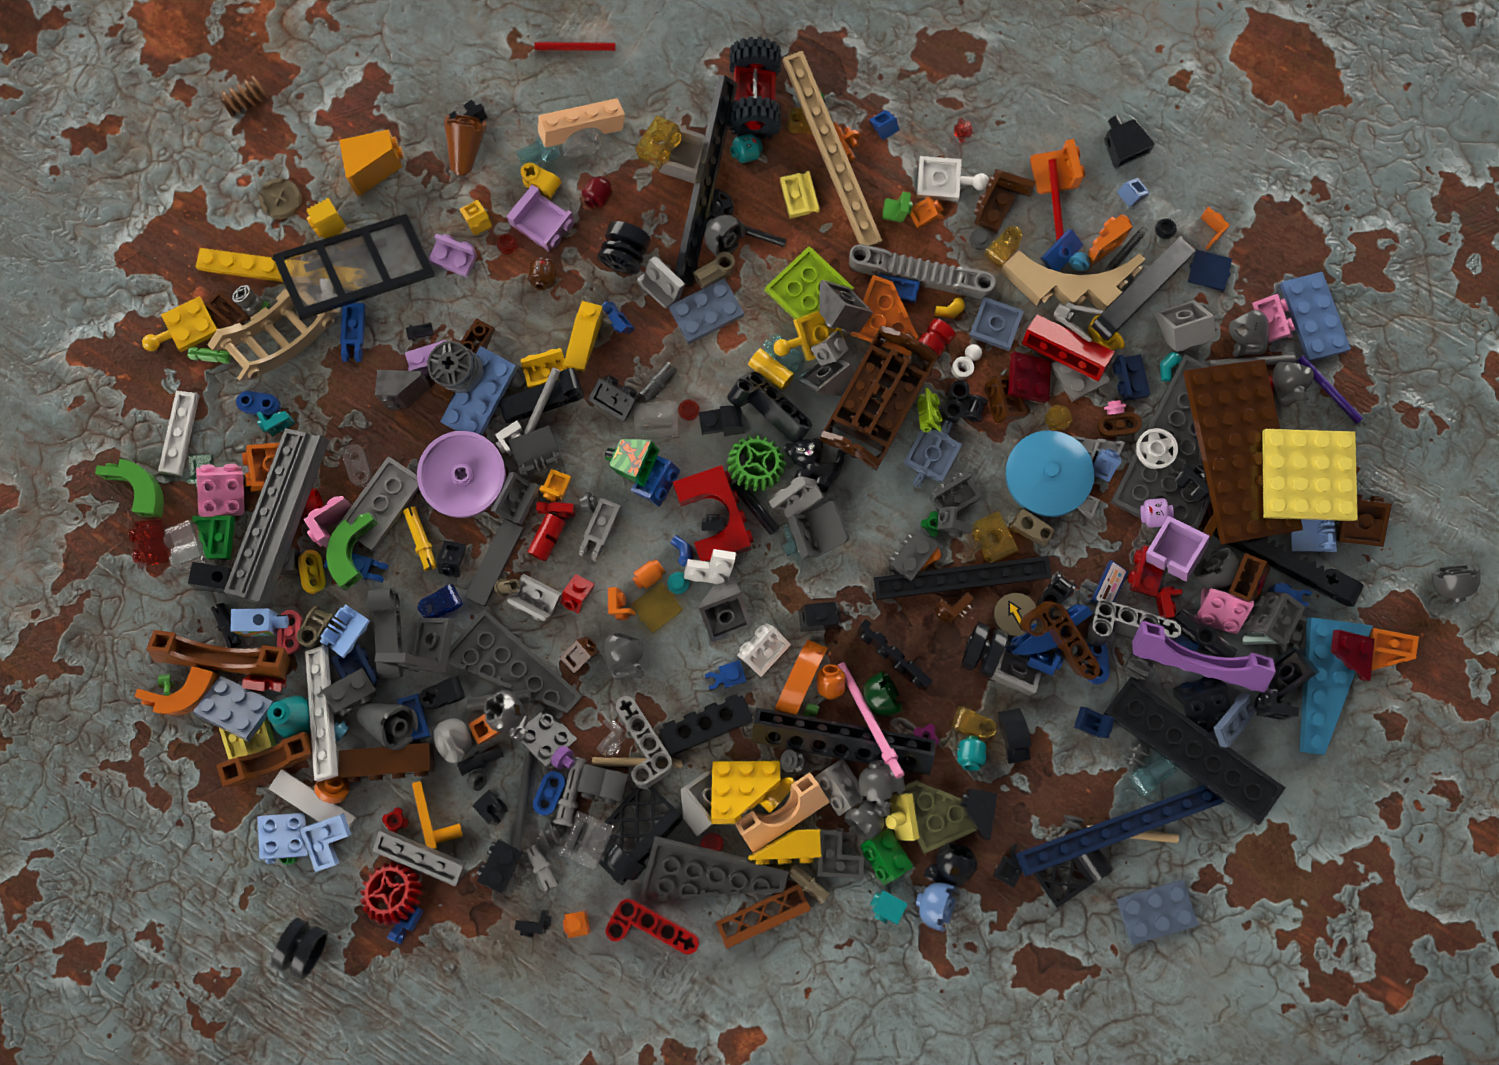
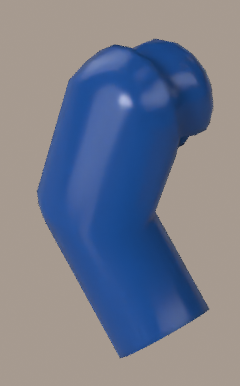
[670,535,693,567]

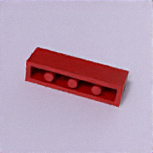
[1022,314,1115,382]

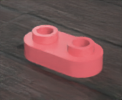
[277,610,303,655]

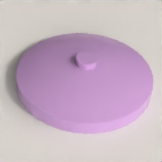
[417,431,506,518]

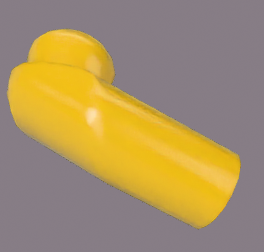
[935,298,965,319]

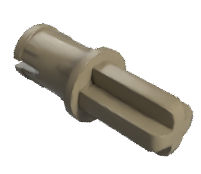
[788,864,830,904]

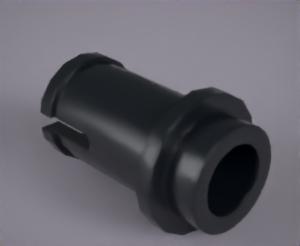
[406,322,434,341]

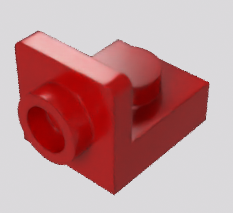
[1155,586,1183,620]

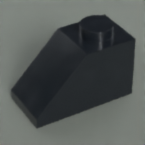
[961,789,997,840]

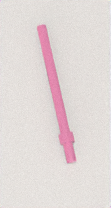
[838,662,904,778]

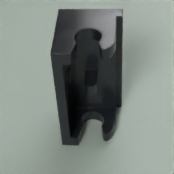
[472,790,508,826]

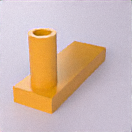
[412,781,463,850]

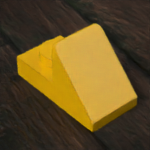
[459,200,492,235]

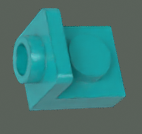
[256,411,295,437]

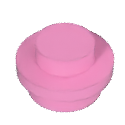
[1104,400,1126,415]

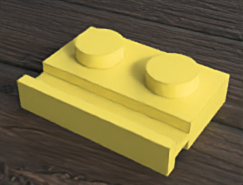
[780,171,819,218]

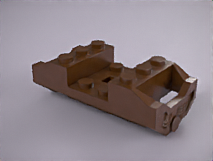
[819,326,938,471]

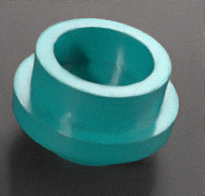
[667,572,689,594]

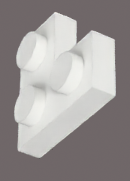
[684,549,736,585]

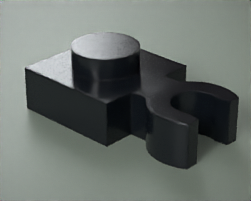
[992,844,1022,888]

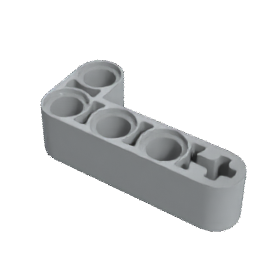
[616,696,673,789]

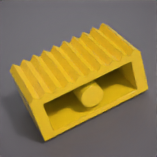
[306,198,347,239]

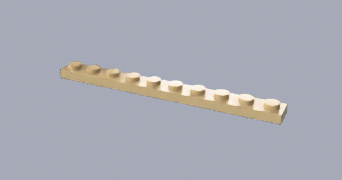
[783,51,882,246]

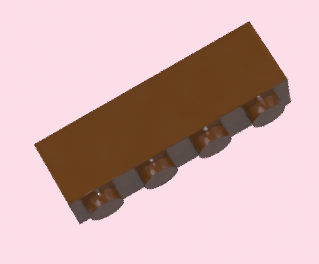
[338,743,435,783]

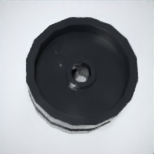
[961,621,1008,679]
[271,917,328,979]

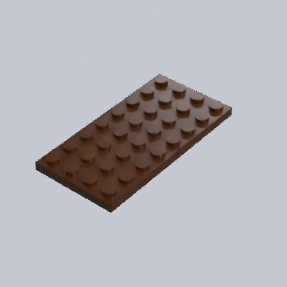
[1183,359,1303,545]

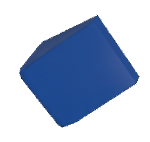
[869,110,899,140]

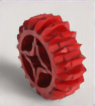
[360,861,423,925]

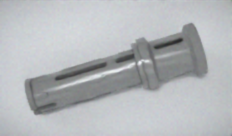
[553,757,586,828]

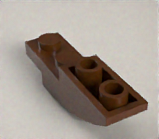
[432,318,495,402]

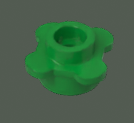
[921,511,940,537]

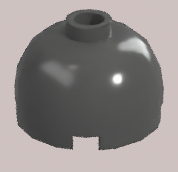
[704,214,746,256]
[1194,548,1240,590]
[1431,565,1481,602]
[859,760,905,801]

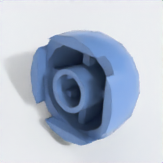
[916,883,957,932]

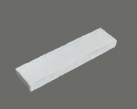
[158,390,200,477]
[268,769,357,829]

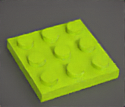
[764,246,854,319]

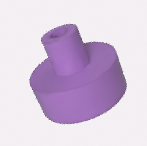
[551,746,575,770]

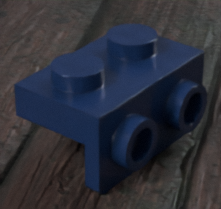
[331,643,379,688]

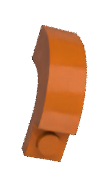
[774,639,828,715]
[134,666,220,716]

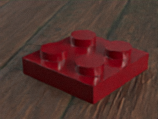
[1008,352,1051,403]

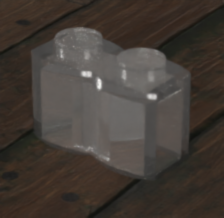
[163,520,207,572]

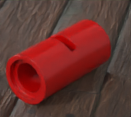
[527,513,566,562]

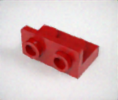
[1128,545,1163,598]

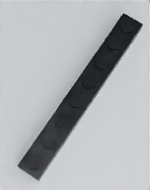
[873,556,1052,600]

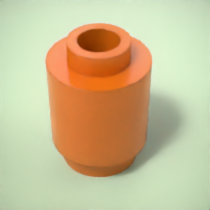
[632,559,666,590]

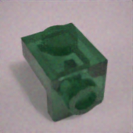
[186,454,214,487]

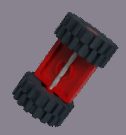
[729,37,781,140]

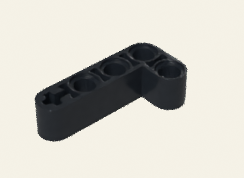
[499,368,585,423]
[727,371,812,443]

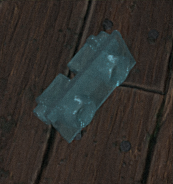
[762,334,806,373]

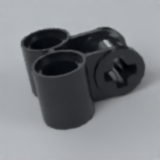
[941,380,988,424]

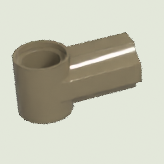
[693,252,735,289]

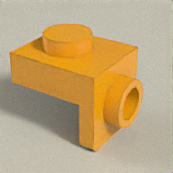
[539,469,572,502]

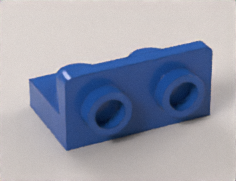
[631,456,680,507]

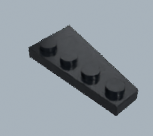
[857,619,933,690]

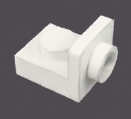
[495,421,524,456]

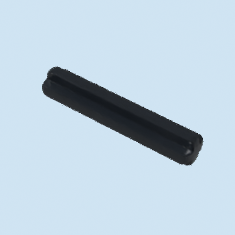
[732,481,779,535]

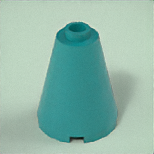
[267,695,311,739]

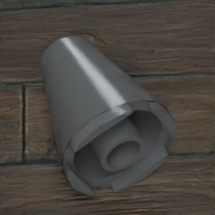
[357,703,418,750]

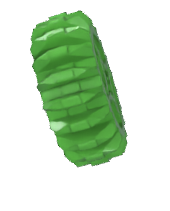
[727,435,786,493]

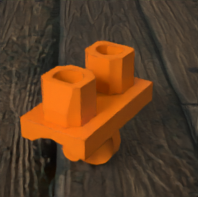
[833,121,860,162]

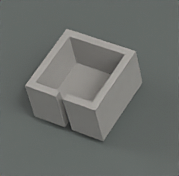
[657,125,705,183]

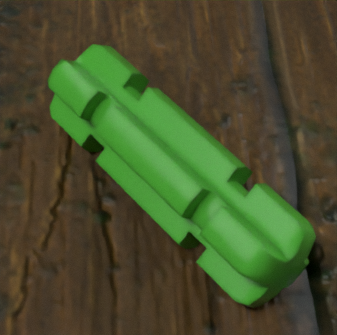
[187,347,231,364]

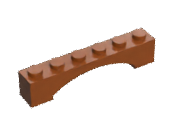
[146,630,291,680]

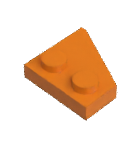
[1370,628,1419,671]

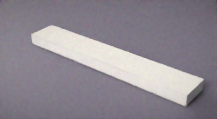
[305,645,338,781]

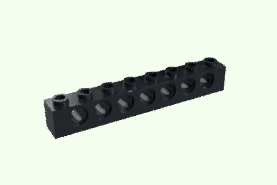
[751,708,936,775]

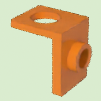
[1200,207,1230,250]

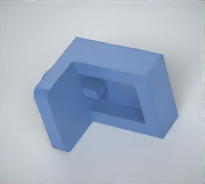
[1093,448,1122,482]

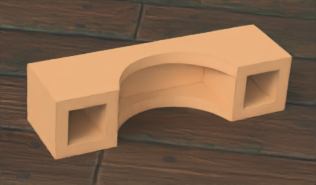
[538,98,625,148]
[735,772,829,853]

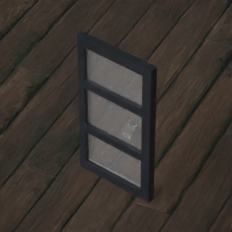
[272,214,435,320]

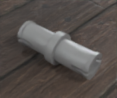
[525,844,558,892]

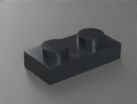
[701,514,725,531]

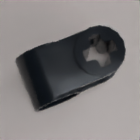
[1037,572,1077,614]
[419,676,466,710]

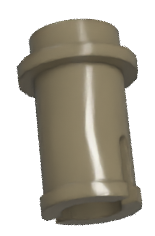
[494,579,520,596]

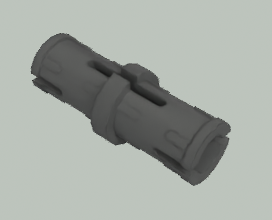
[638,362,677,402]

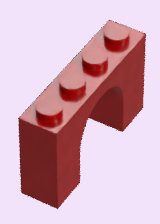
[673,465,754,562]

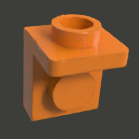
[910,196,944,229]
[608,587,635,620]

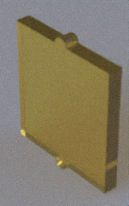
[631,581,683,634]

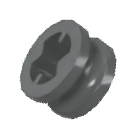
[1062,815,1084,830]

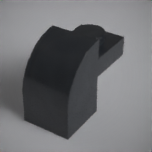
[698,405,745,437]
[998,708,1031,764]

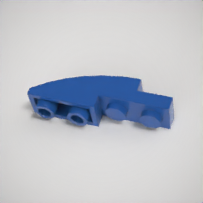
[1005,604,1093,655]

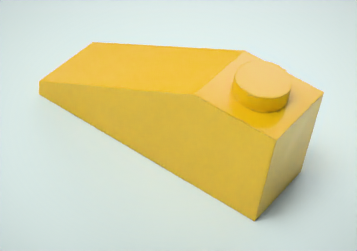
[563,301,604,372]

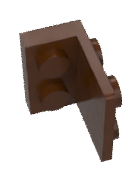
[974,171,1016,234]

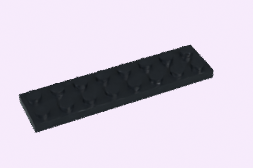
[1104,677,1286,825]

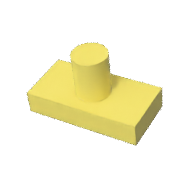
[885,793,919,841]

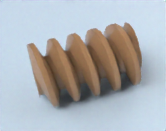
[220,76,269,118]

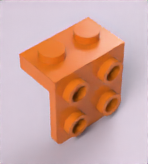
[1030,139,1085,194]

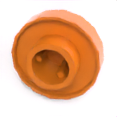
[314,776,349,804]

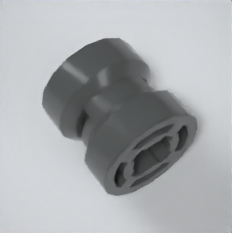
[232,285,263,315]

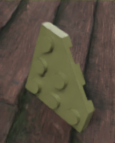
[895,781,976,854]

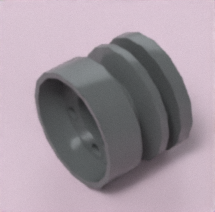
[427,341,483,393]

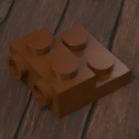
[1337,494,1392,547]

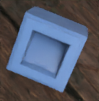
[1117,178,1150,207]

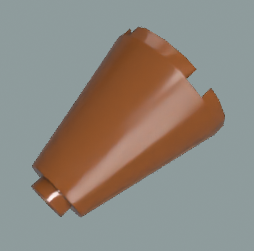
[444,115,487,176]

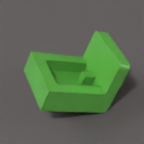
[882,192,913,223]

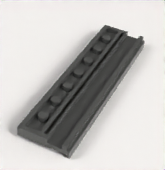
[224,428,329,605]

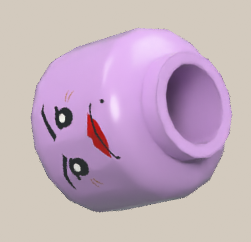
[1140,498,1174,528]

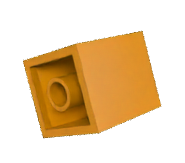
[339,129,404,196]

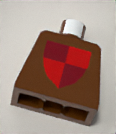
[1228,553,1270,602]

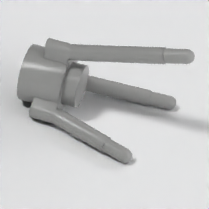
[1053,302,1104,342]

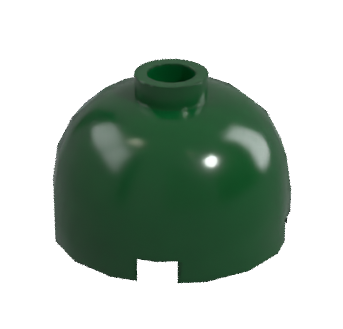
[863,671,903,717]

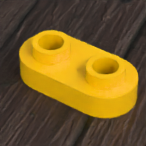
[298,550,326,594]

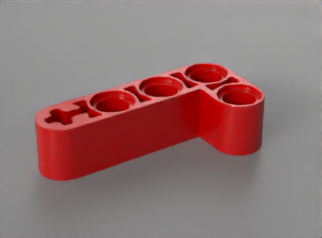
[605,899,700,955]

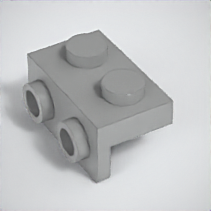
[769,476,824,518]
[507,574,562,621]

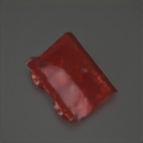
[128,519,169,569]

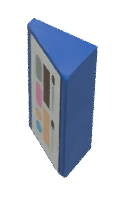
[1090,560,1128,605]

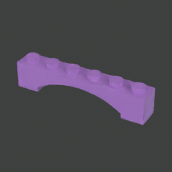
[1132,621,1276,693]

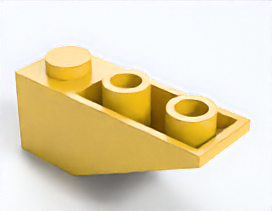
[748,829,821,864]

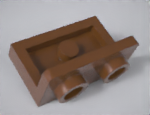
[934,592,974,624]

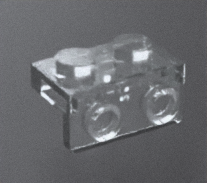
[596,719,625,757]

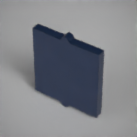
[1188,250,1232,292]

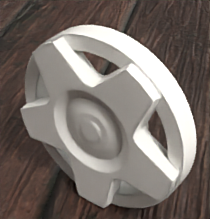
[1136,428,1178,469]

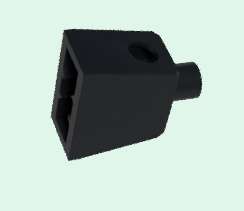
[1104,115,1155,169]
[188,562,232,593]
[798,602,842,632]

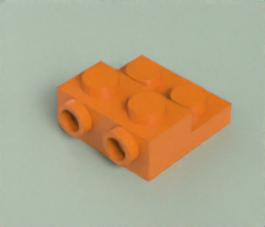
[1088,214,1133,267]
[242,443,279,492]

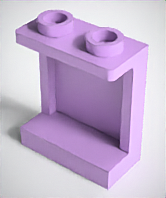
[507,185,574,252]

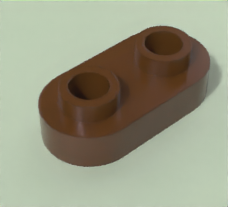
[1097,412,1142,438]

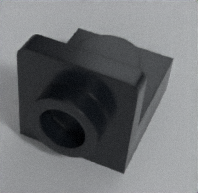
[436,540,466,577]

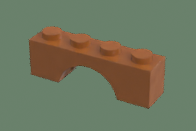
[216,732,313,788]

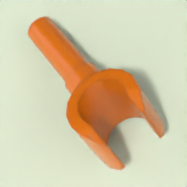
[919,547,942,572]

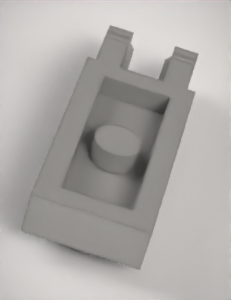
[578,498,621,562]

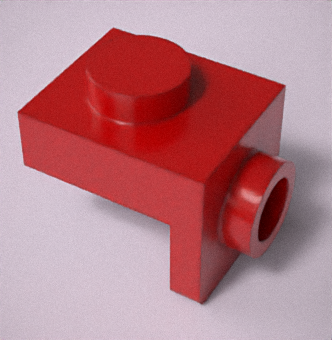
[560,574,595,614]

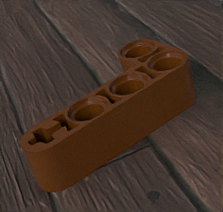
[1020,601,1100,680]

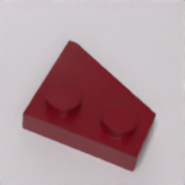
[1331,630,1375,681]

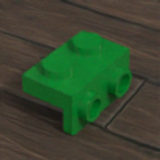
[860,828,914,885]

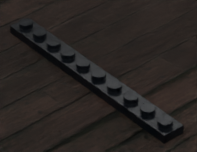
[674,75,738,286]

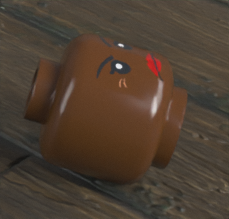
[528,258,557,291]

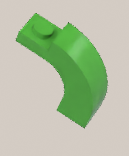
[95,459,164,518]
[326,513,379,591]

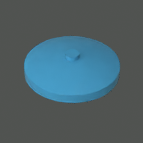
[1005,431,1094,517]

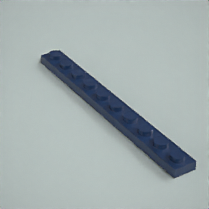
[1016,785,1225,876]

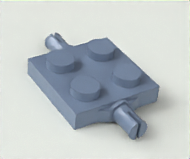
[903,420,962,488]

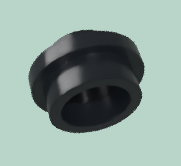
[1155,218,1177,239]

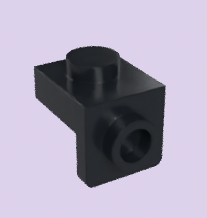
[514,910,552,937]

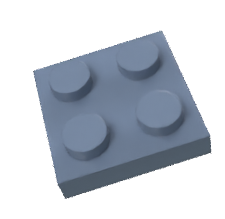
[969,297,1024,351]

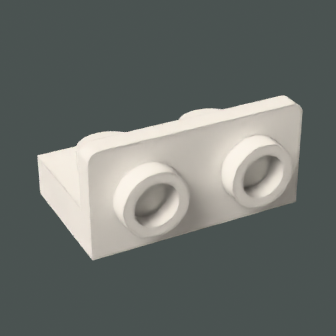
[737,623,791,677]

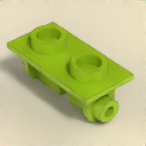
[917,387,942,432]

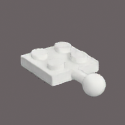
[917,156,989,201]

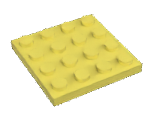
[1262,429,1358,521]

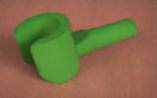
[158,674,174,696]
[802,703,819,717]

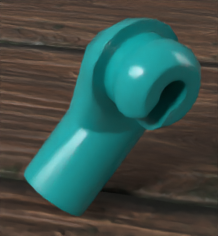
[1160,352,1182,382]

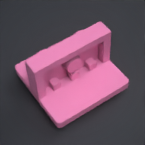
[1195,587,1254,634]

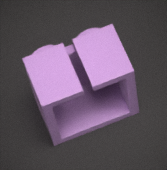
[1146,516,1210,582]

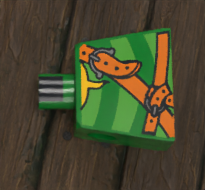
[605,439,660,486]

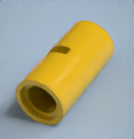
[748,348,795,391]

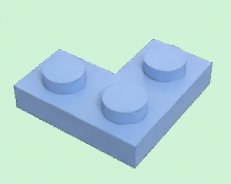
[300,813,351,872]

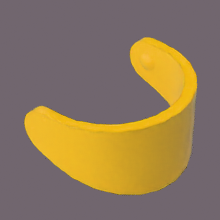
[759,777,795,813]

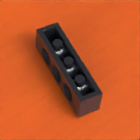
[659,694,753,757]

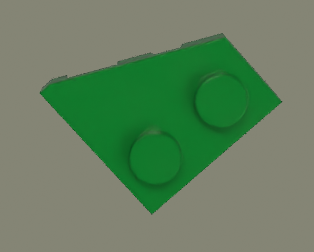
[192,516,235,560]

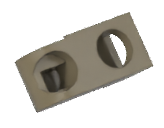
[1008,509,1055,547]

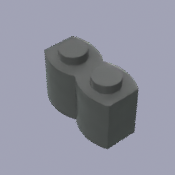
[577,764,629,805]

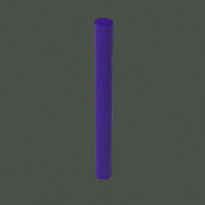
[1297,355,1363,424]

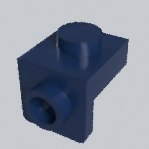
[1074,706,1115,739]

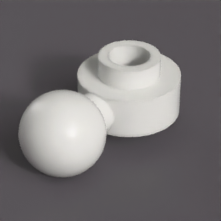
[951,344,982,380]

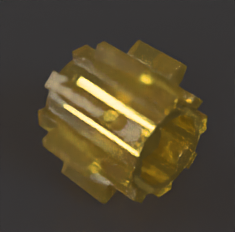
[1044,404,1073,432]

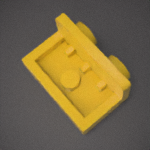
[520,348,568,389]

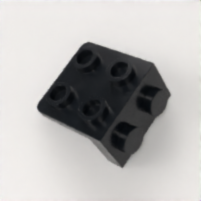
[1173,676,1231,732]

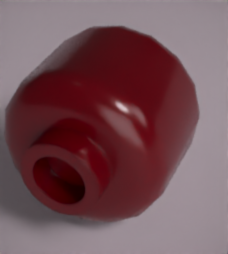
[581,176,613,208]

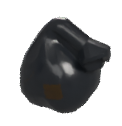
[923,842,978,887]

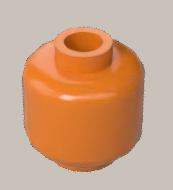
[816,664,845,699]

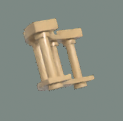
[207,277,339,381]

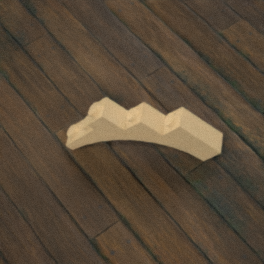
[1001,251,1145,311]

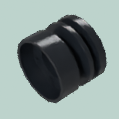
[597,221,651,275]

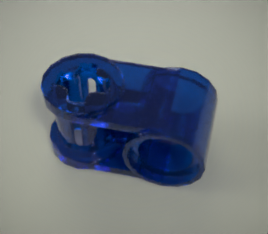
[418,584,463,618]

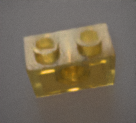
[635,115,682,169]
[972,511,1018,563]

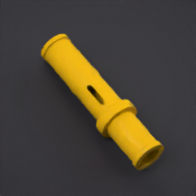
[403,506,437,571]

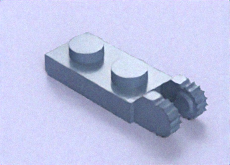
[1214,693,1256,748]

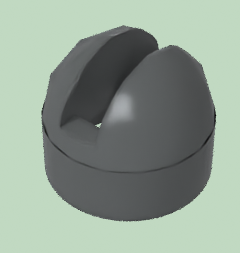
[467,771,487,791]

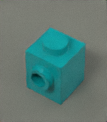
[870,890,908,925]

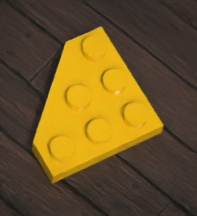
[711,761,780,824]

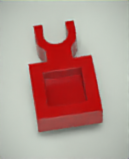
[536,502,576,519]
[242,675,287,693]

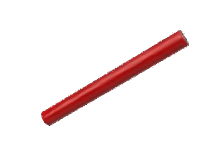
[534,42,616,51]
[1048,159,1064,241]

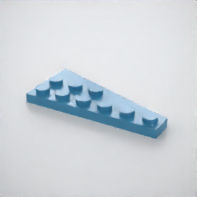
[1299,617,1373,755]

